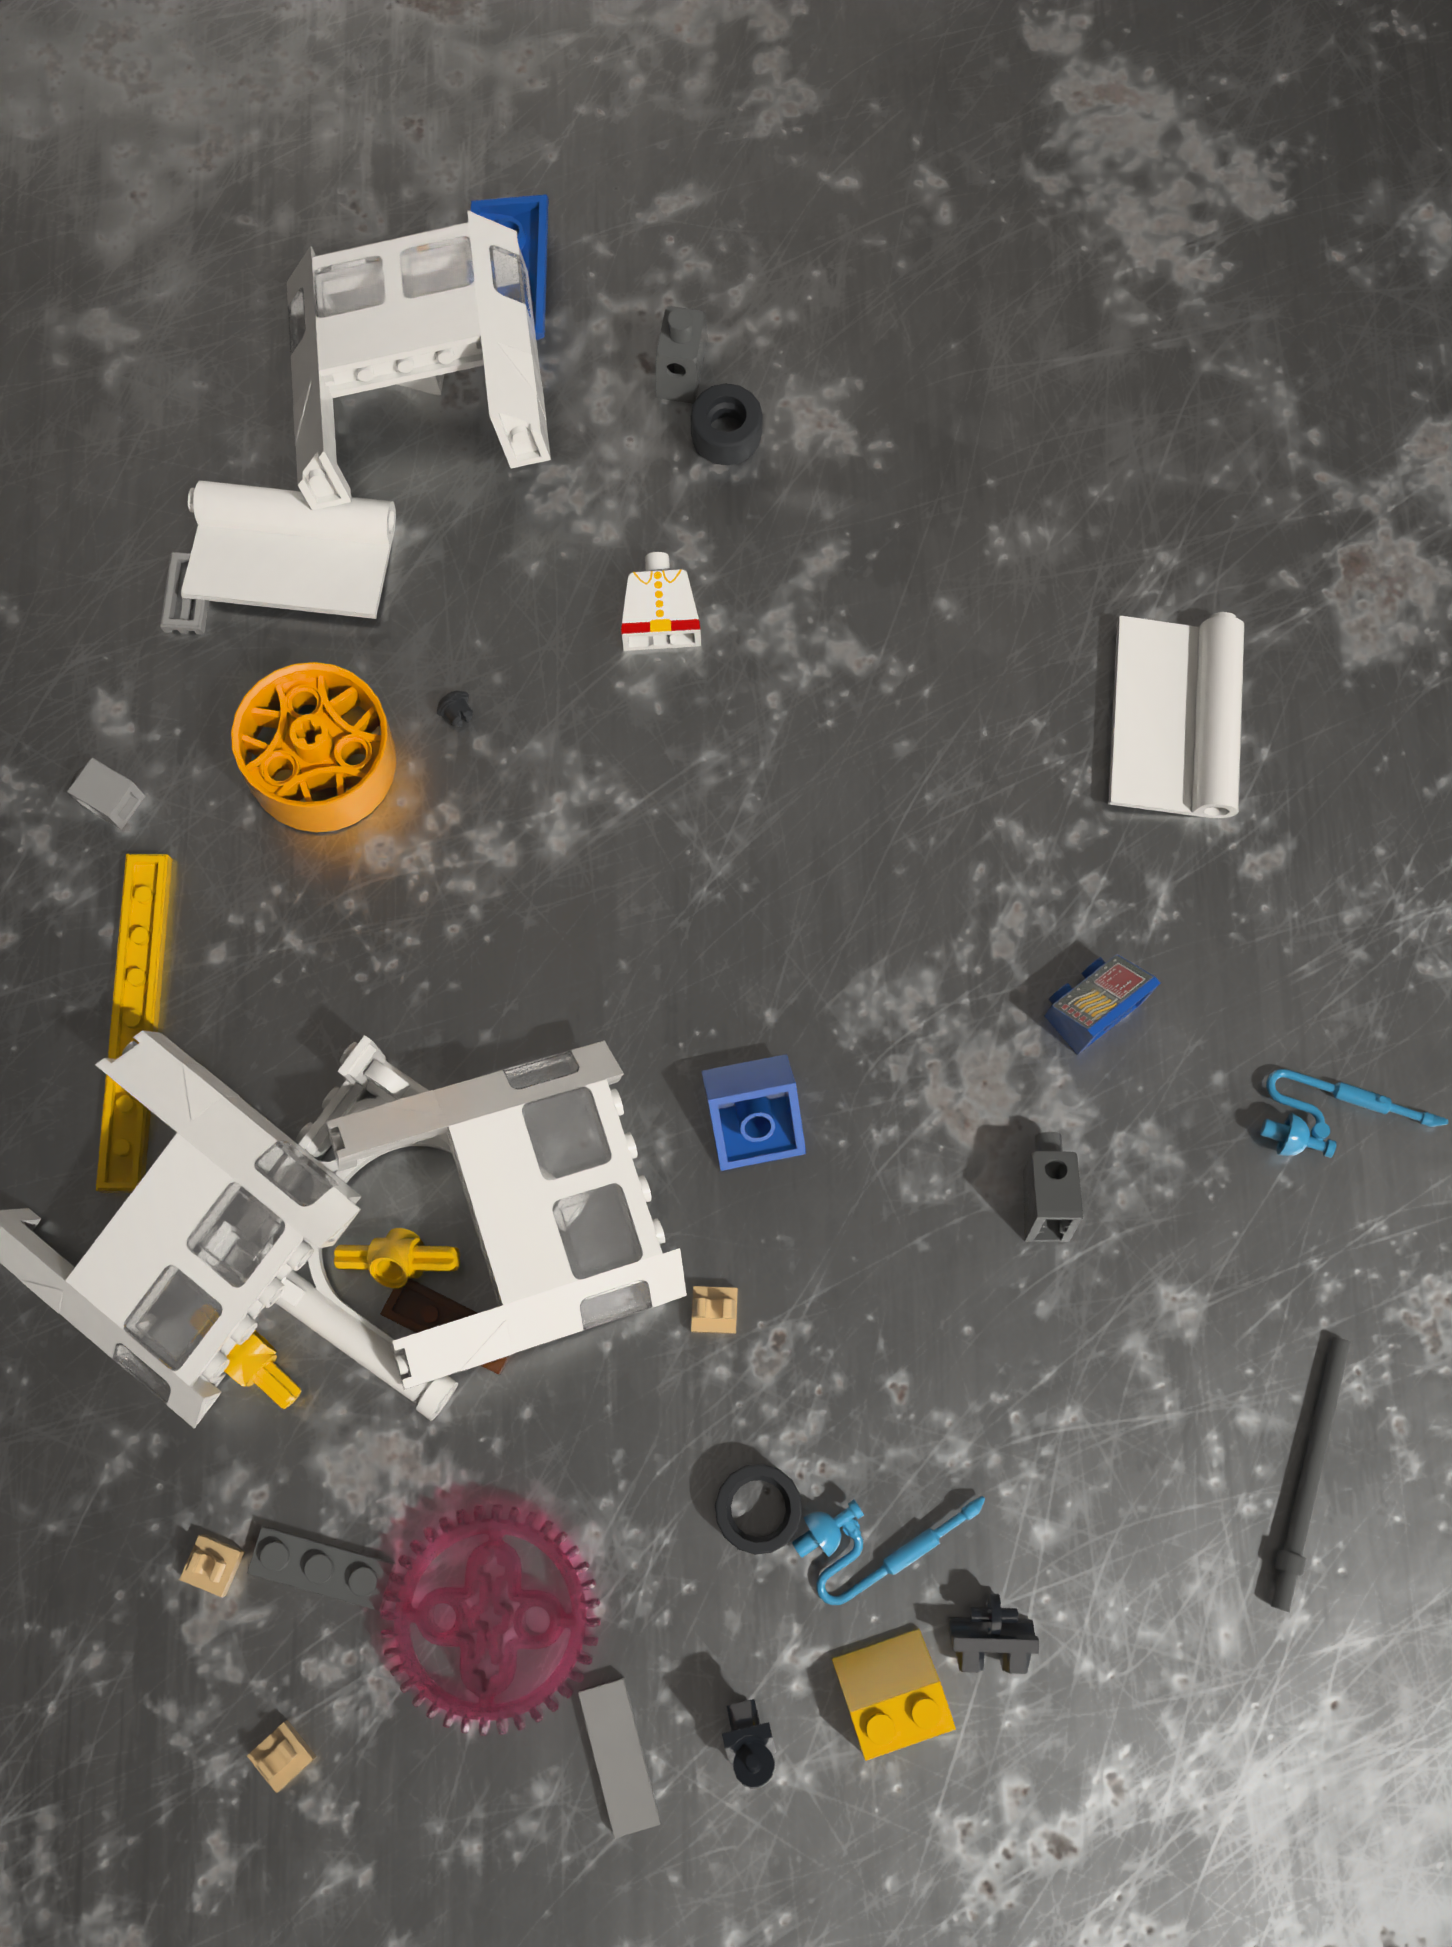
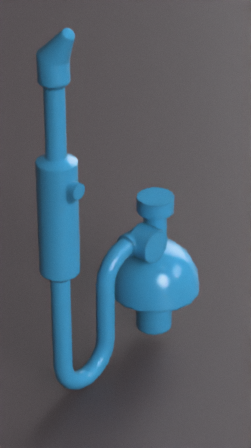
[1260,1069,1449,1158]
[792,1496,985,1605]

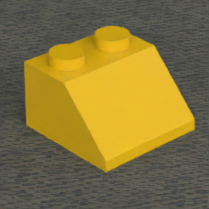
[831,1628,956,1761]

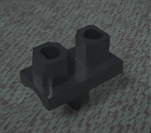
[948,1593,1039,1674]
[722,1699,776,1789]

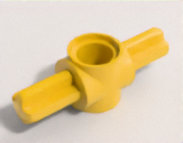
[333,1228,461,1288]
[191,1303,301,1409]

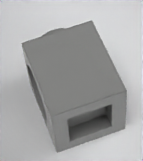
[67,758,145,830]

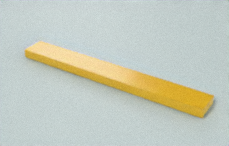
[96,854,172,1193]

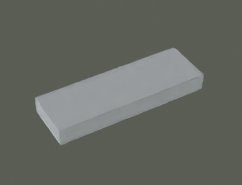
[578,1677,661,1839]

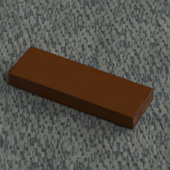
[380,1279,511,1375]

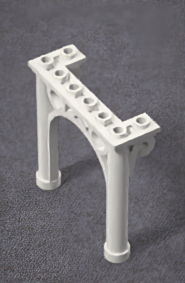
[198,1035,589,1421]

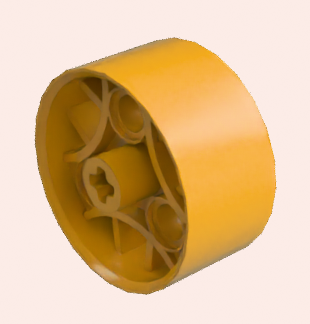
[231,662,396,832]

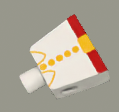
[621,552,701,651]

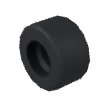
[690,383,763,466]

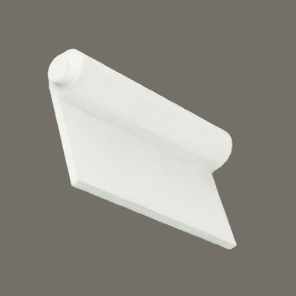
[181,480,396,619]
[1108,612,1244,818]

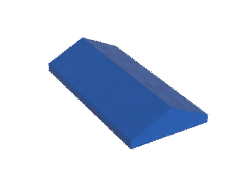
[468,194,549,340]

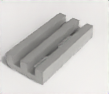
[160,552,209,634]

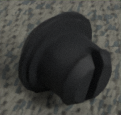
[437,691,473,727]

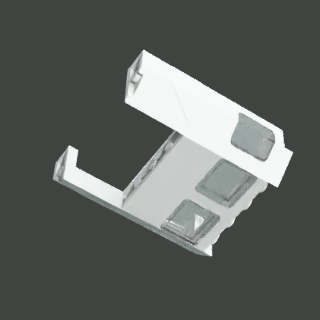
[287,210,551,510]
[0,1030,361,1428]
[326,1040,687,1390]

